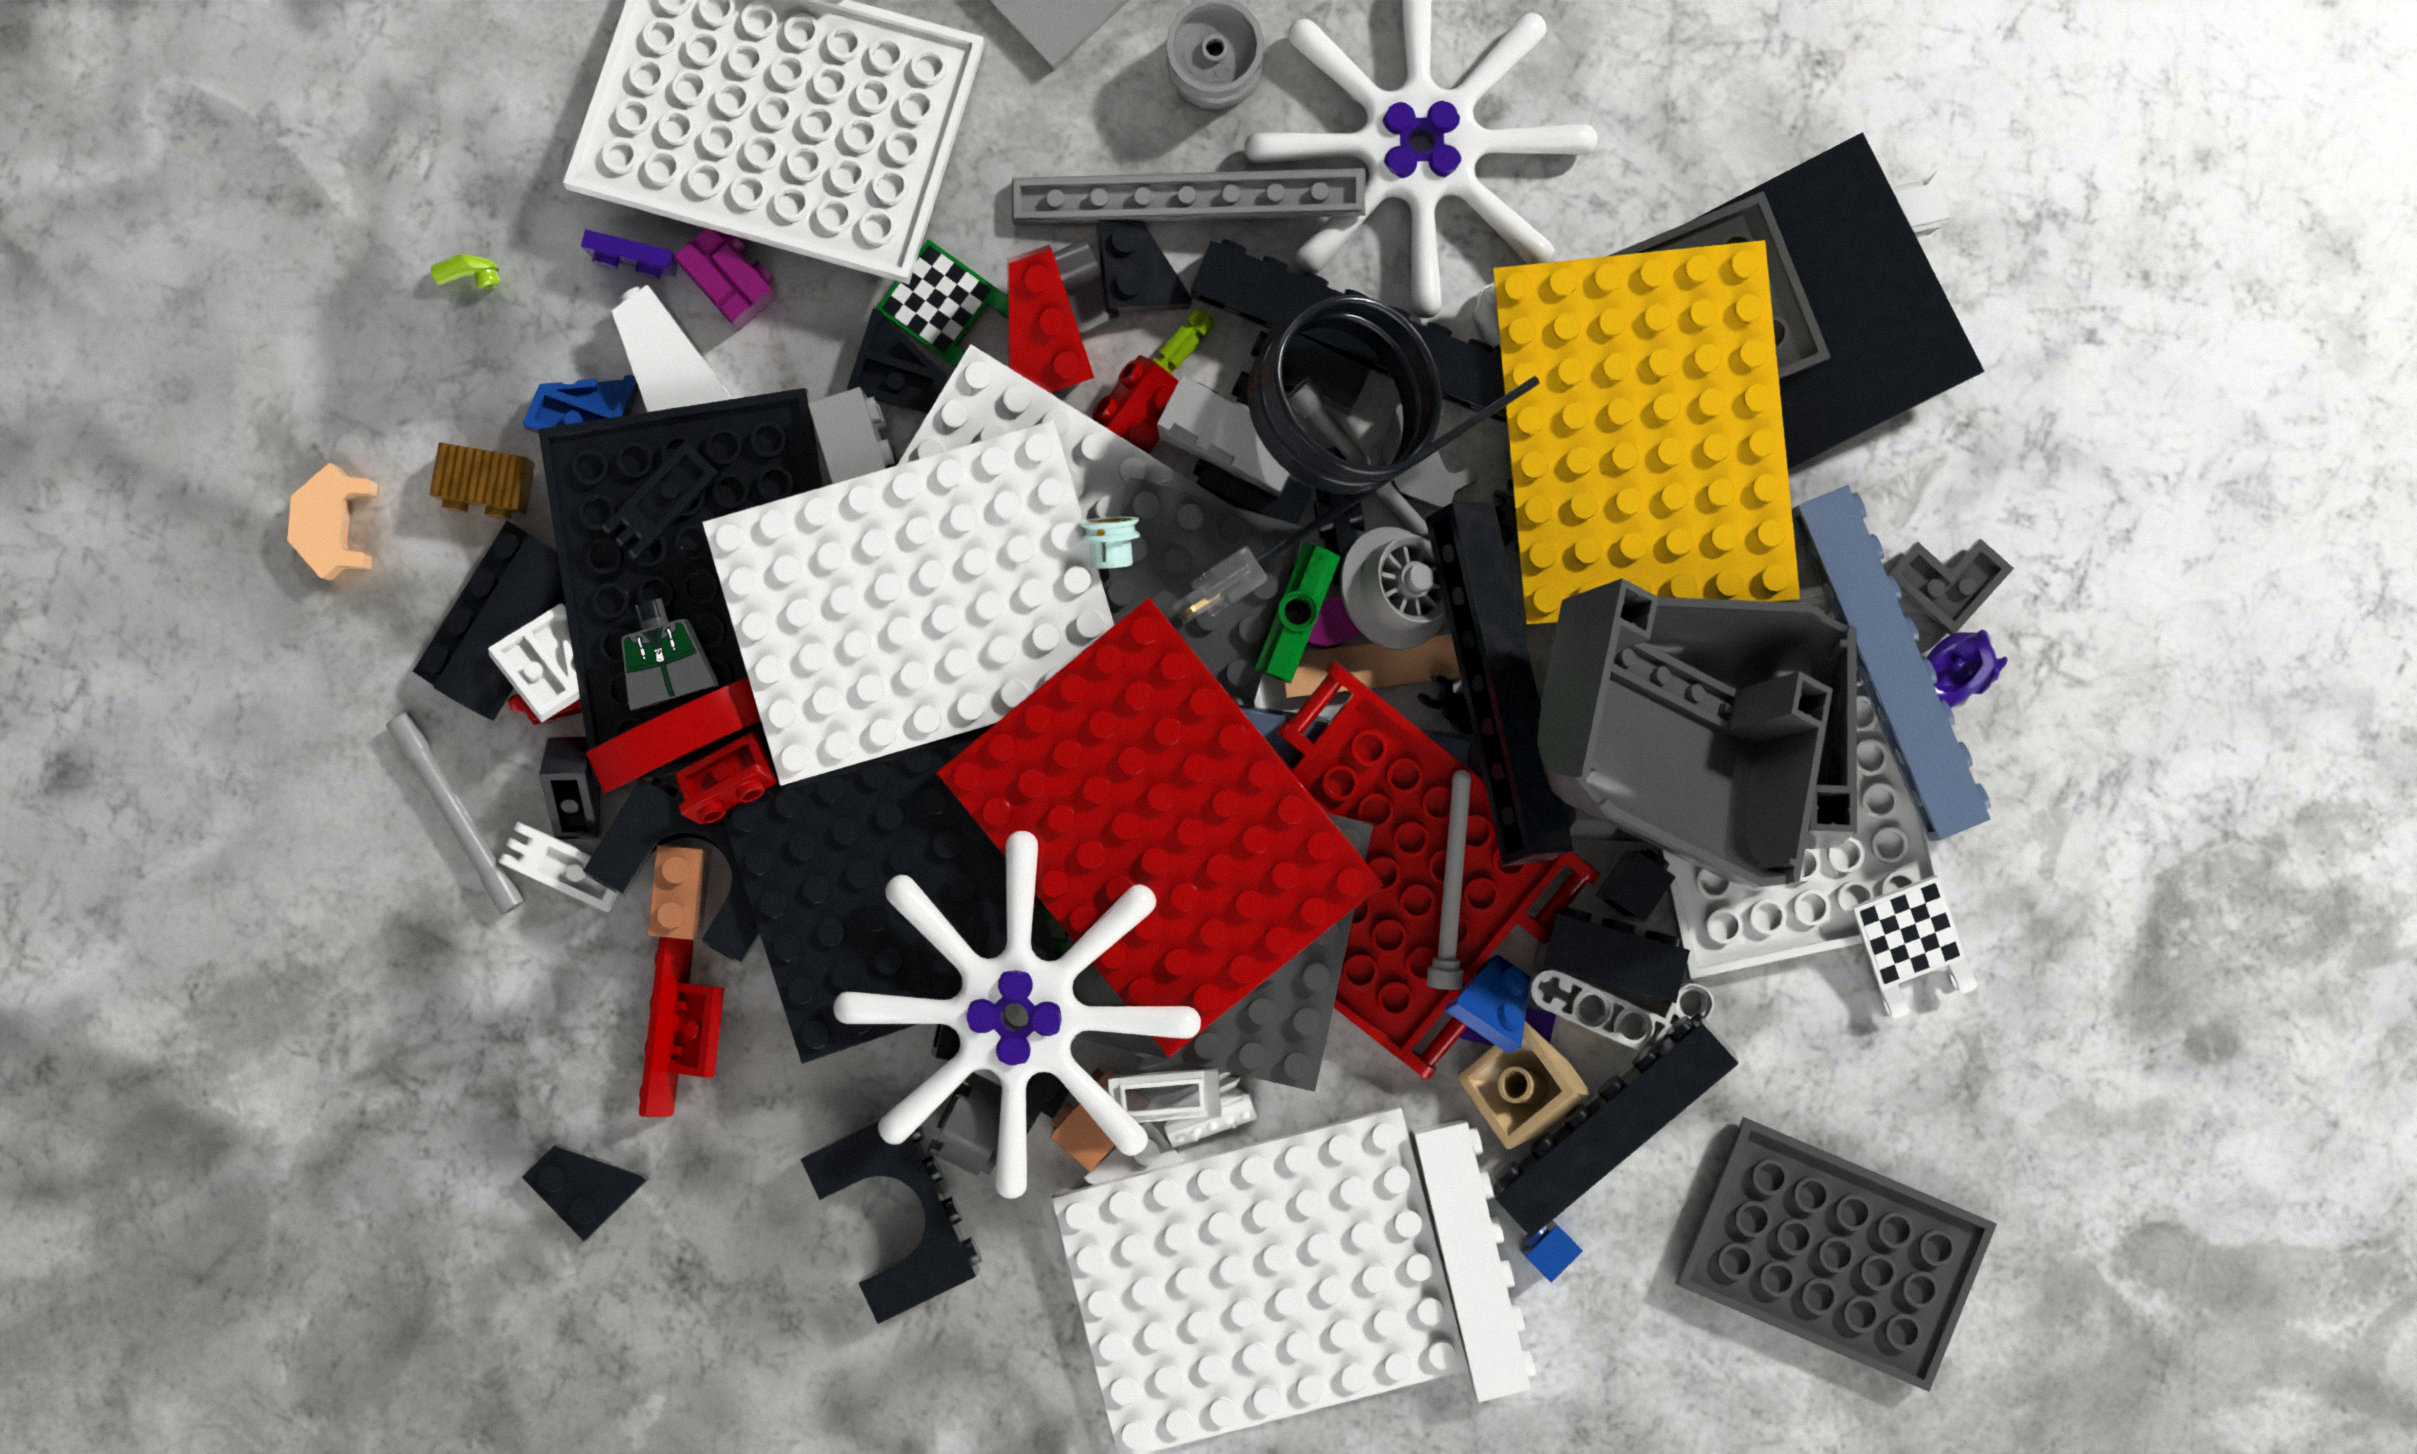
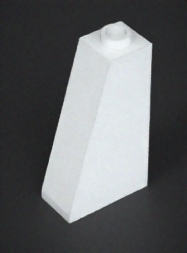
[611,285,733,412]

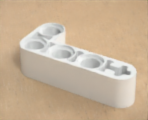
[1528,968,1714,1052]

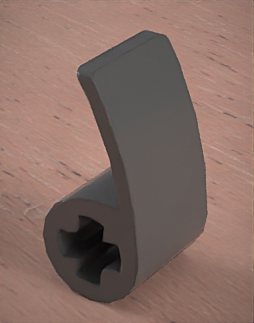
[1053,238,1119,334]

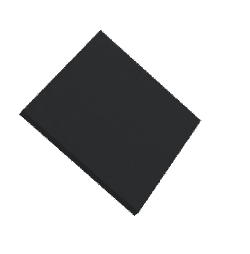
[1687,132,1985,470]

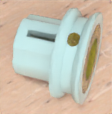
[1079,517,1140,569]

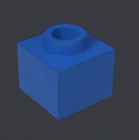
[1521,1220,1583,1283]

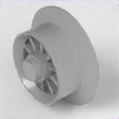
[1340,527,1446,650]

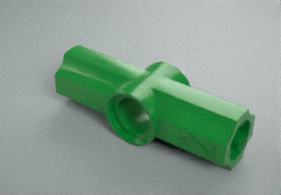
[1255,542,1341,684]

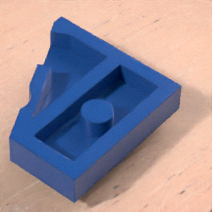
[523,375,639,434]
[1445,954,1530,1054]

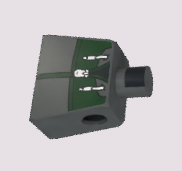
[621,598,721,710]

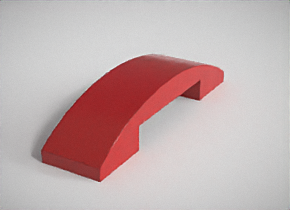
[586,677,761,794]

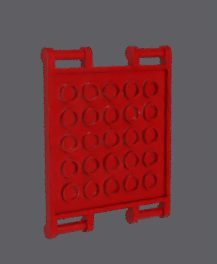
[1277,660,1601,1081]

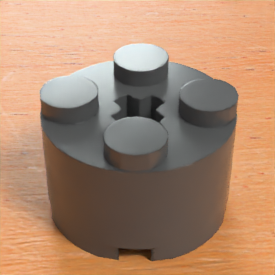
[928,1072,1002,1176]

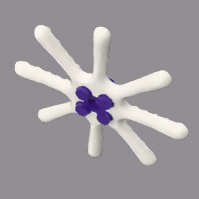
[1245,0,1597,318]
[833,831,1201,1199]

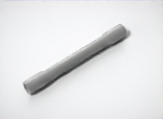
[386,712,525,915]

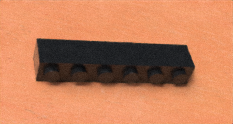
[1494,1012,1739,1238]

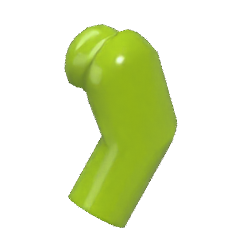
[430,253,500,290]

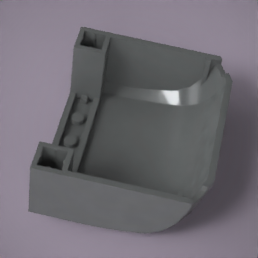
[1537,578,1833,888]
[1565,597,1857,849]

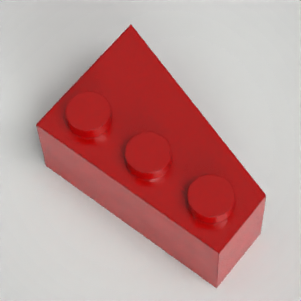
[1007,245,1094,393]

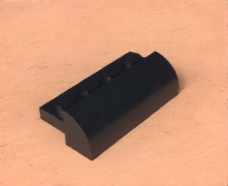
[412,521,565,721]

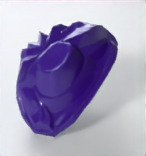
[1926,629,2008,708]

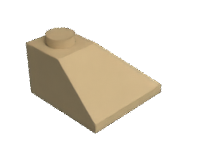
[1457,1022,1594,1149]

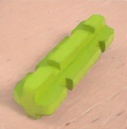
[1152,309,1214,375]

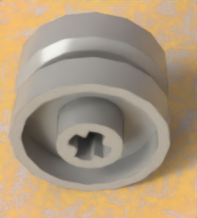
[1166,0,1264,110]

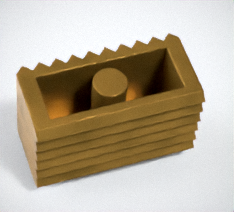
[429,442,535,520]

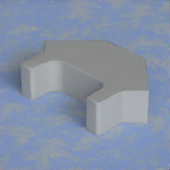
[1379,401,1478,510]

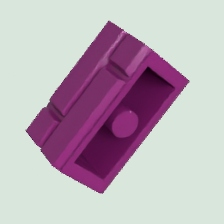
[673,228,777,331]

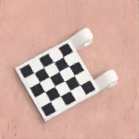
[1851,875,1977,1019]

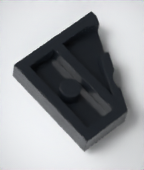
[1096,221,1192,313]
[847,308,947,416]
[522,1144,649,1242]

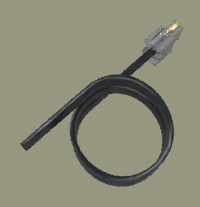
[1172,295,1540,624]

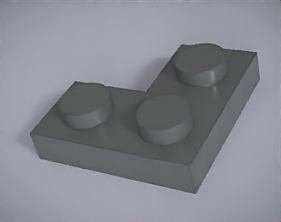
[1886,539,2014,636]

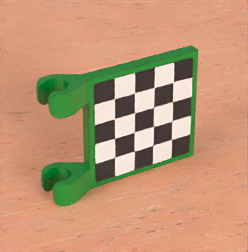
[876,239,1008,368]

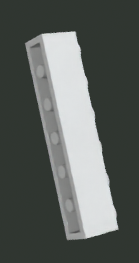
[1412,1118,1536,1403]

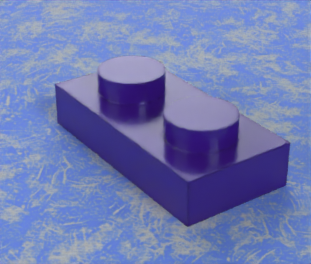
[581,229,678,280]

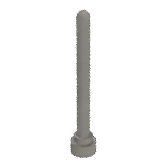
[1286,377,1430,539]
[1426,770,1471,990]

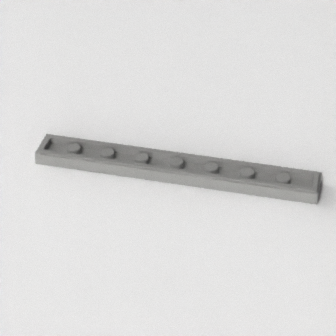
[1012,168,1366,225]

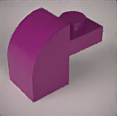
[1286,566,1363,649]

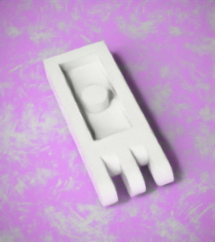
[498,821,618,912]

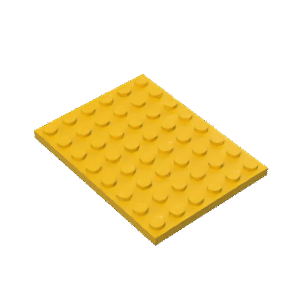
[1493,240,1800,626]

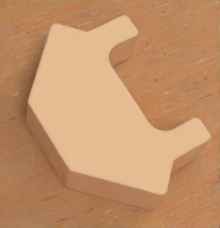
[287,463,378,581]

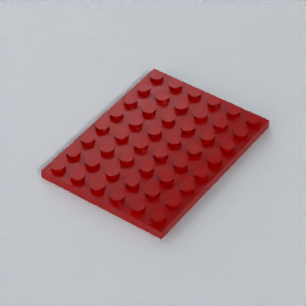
[937,597,1384,1058]

